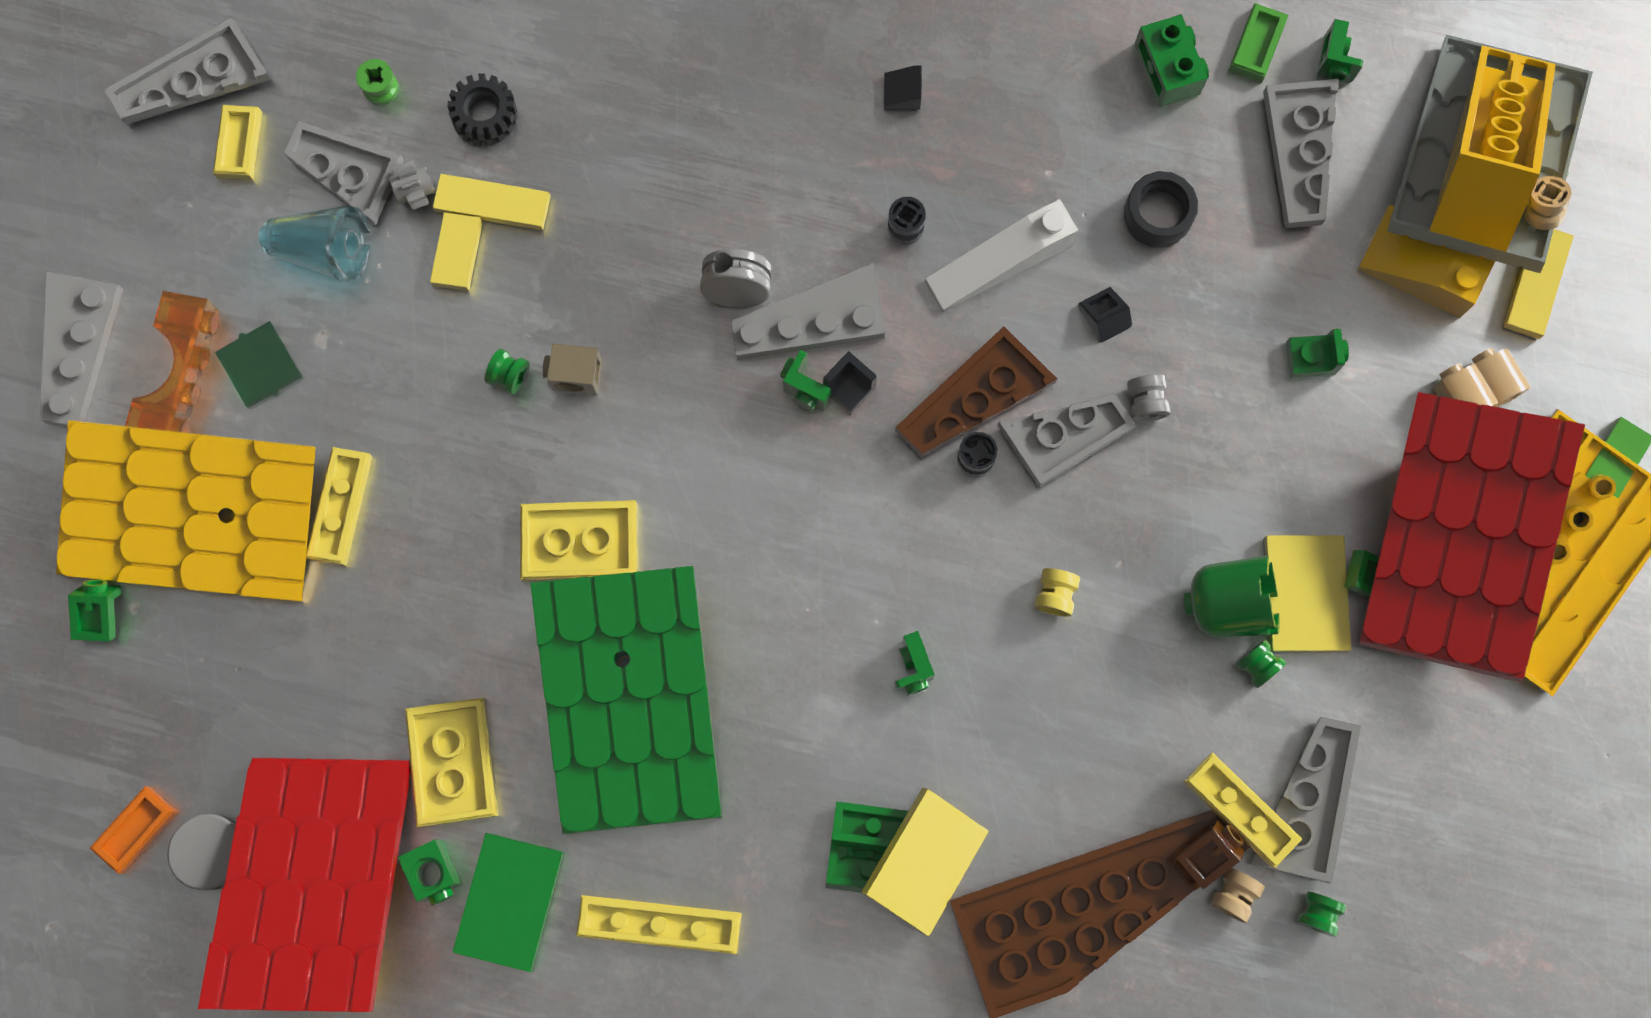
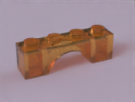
[125,291,220,433]

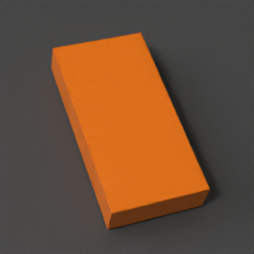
[90,786,178,874]

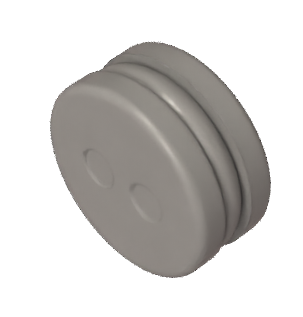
[700,249,772,308]
[167,814,236,890]

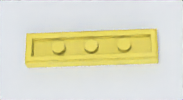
[576,895,742,954]

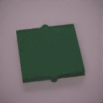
[215,321,303,408]

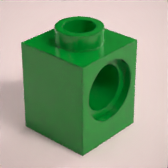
[398,839,462,906]

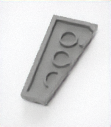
[104,17,272,125]
[1263,79,1339,228]
[731,263,885,360]
[40,271,124,427]
[1249,717,1361,884]

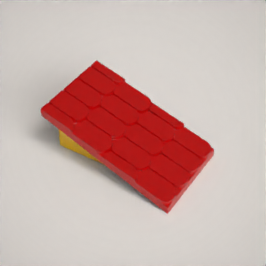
[1359,392,1585,683]
[198,758,411,1012]

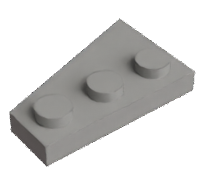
[284,121,404,226]
[998,394,1137,488]

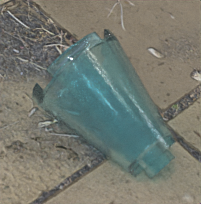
[259,206,370,281]

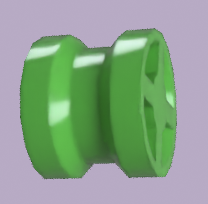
[356,59,399,105]

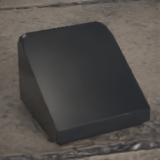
[884,65,922,109]
[1078,287,1132,342]

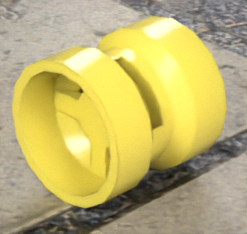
[1034,568,1080,617]

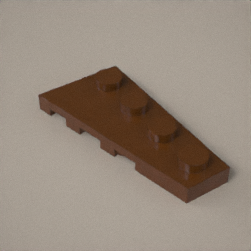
[895,327,1058,458]

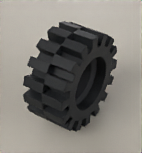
[447,73,517,146]

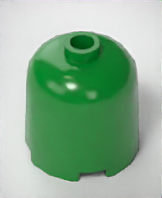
[1184,556,1280,638]

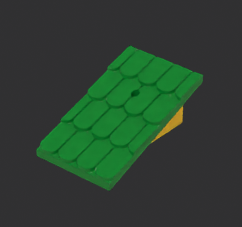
[530,566,722,834]

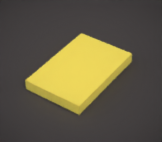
[520,500,638,582]
[1264,535,1351,652]
[405,697,498,828]
[861,788,989,936]

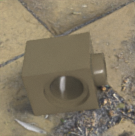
[543,344,602,395]

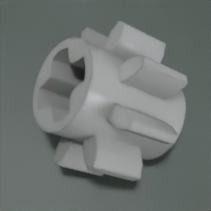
[390,160,435,210]

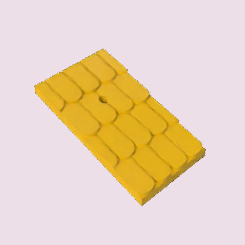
[1525,409,1651,697]
[56,420,316,601]

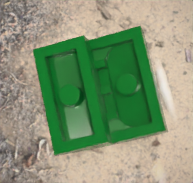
[825,801,908,893]

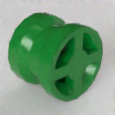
[484,349,530,395]
[1235,639,1287,688]
[1297,891,1347,937]

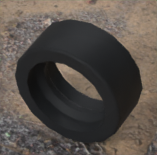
[1124,171,1198,247]

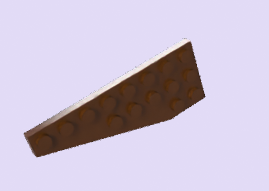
[949,810,1250,1018]

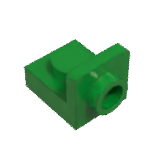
[1317,19,1363,83]
[1286,329,1349,378]
[68,579,122,642]
[894,631,935,696]

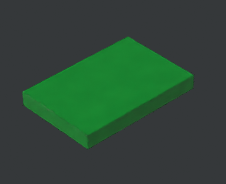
[452,833,564,972]

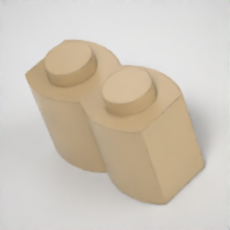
[1433,348,1531,407]

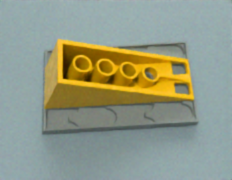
[1387,35,1593,273]

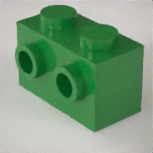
[1134,14,1209,107]

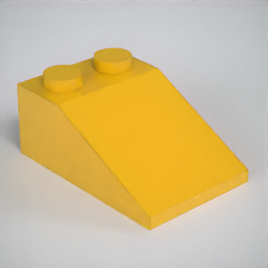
[1358,205,1495,319]

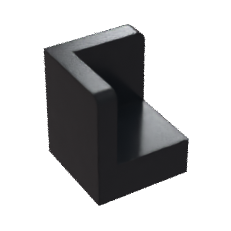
[823,351,877,415]

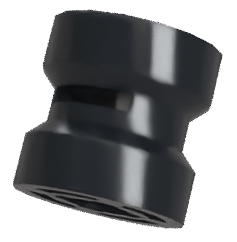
[888,197,926,245]
[957,432,998,478]

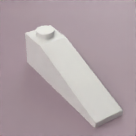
[925,199,1078,312]

